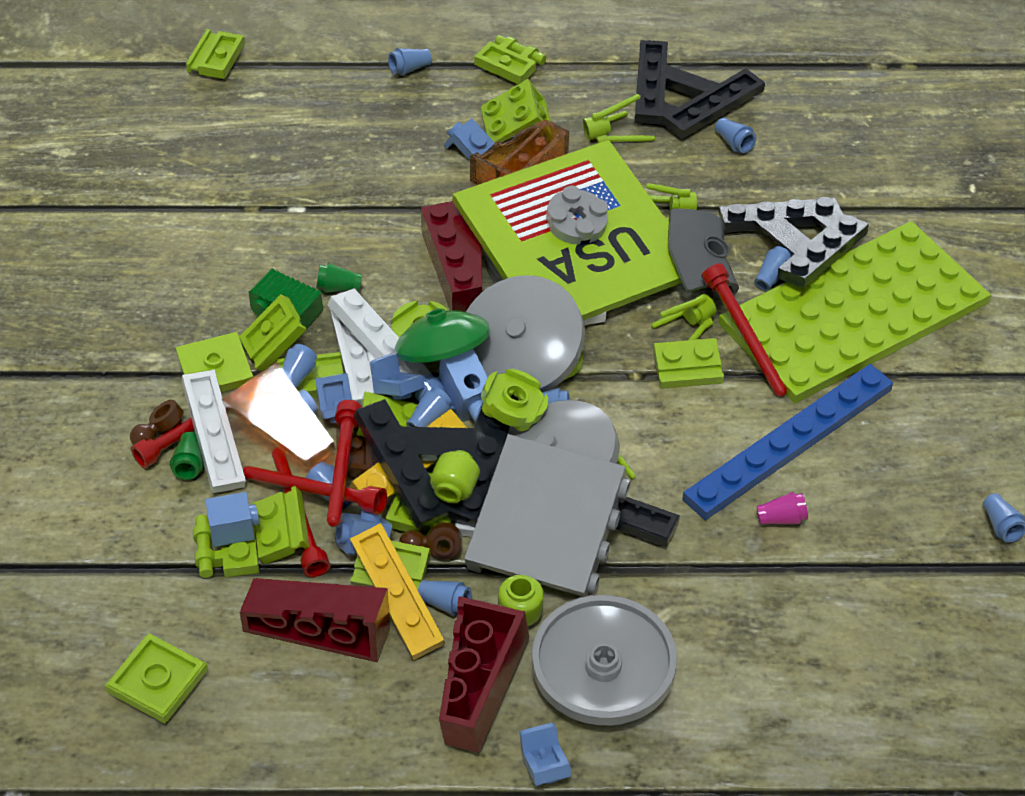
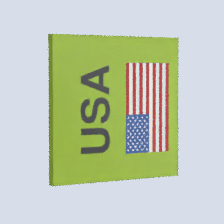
[452,140,682,320]

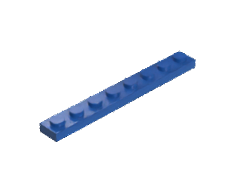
[682,364,893,521]

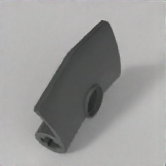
[668,209,739,300]

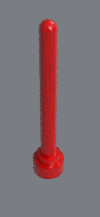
[701,263,787,397]
[131,377,263,469]
[326,400,362,527]
[272,447,331,578]
[243,466,388,515]

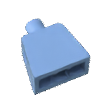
[439,349,488,422]

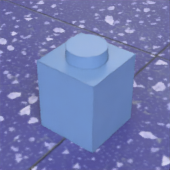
[205,492,259,547]

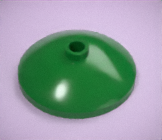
[395,308,490,363]

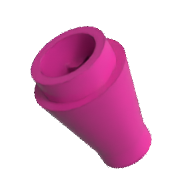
[756,491,808,525]

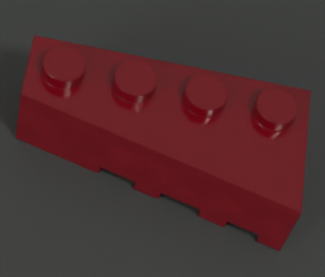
[421,201,482,312]
[240,578,390,663]
[439,596,529,753]

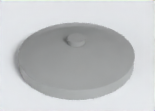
[466,275,585,398]
[507,400,620,464]
[532,595,677,726]

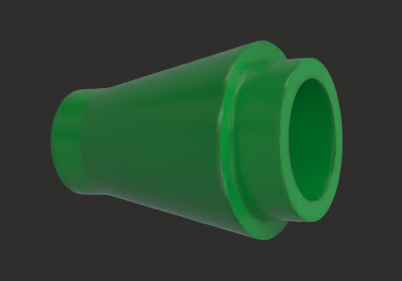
[316,262,362,293]
[169,432,203,480]

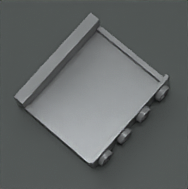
[464,434,631,598]

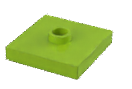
[175,332,254,392]
[105,633,208,724]

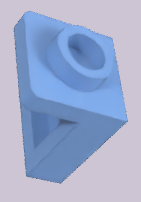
[443,118,495,163]
[370,354,424,399]
[314,373,352,423]
[335,510,392,555]
[519,723,571,786]

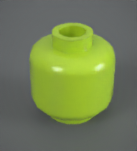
[430,450,480,503]
[498,575,544,626]

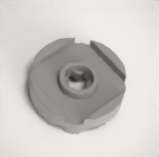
[546,186,608,244]

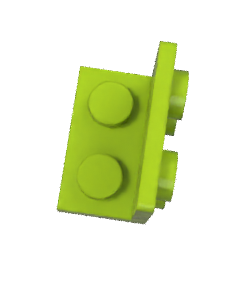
[481,79,555,147]

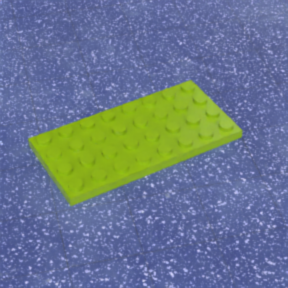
[718,221,991,404]

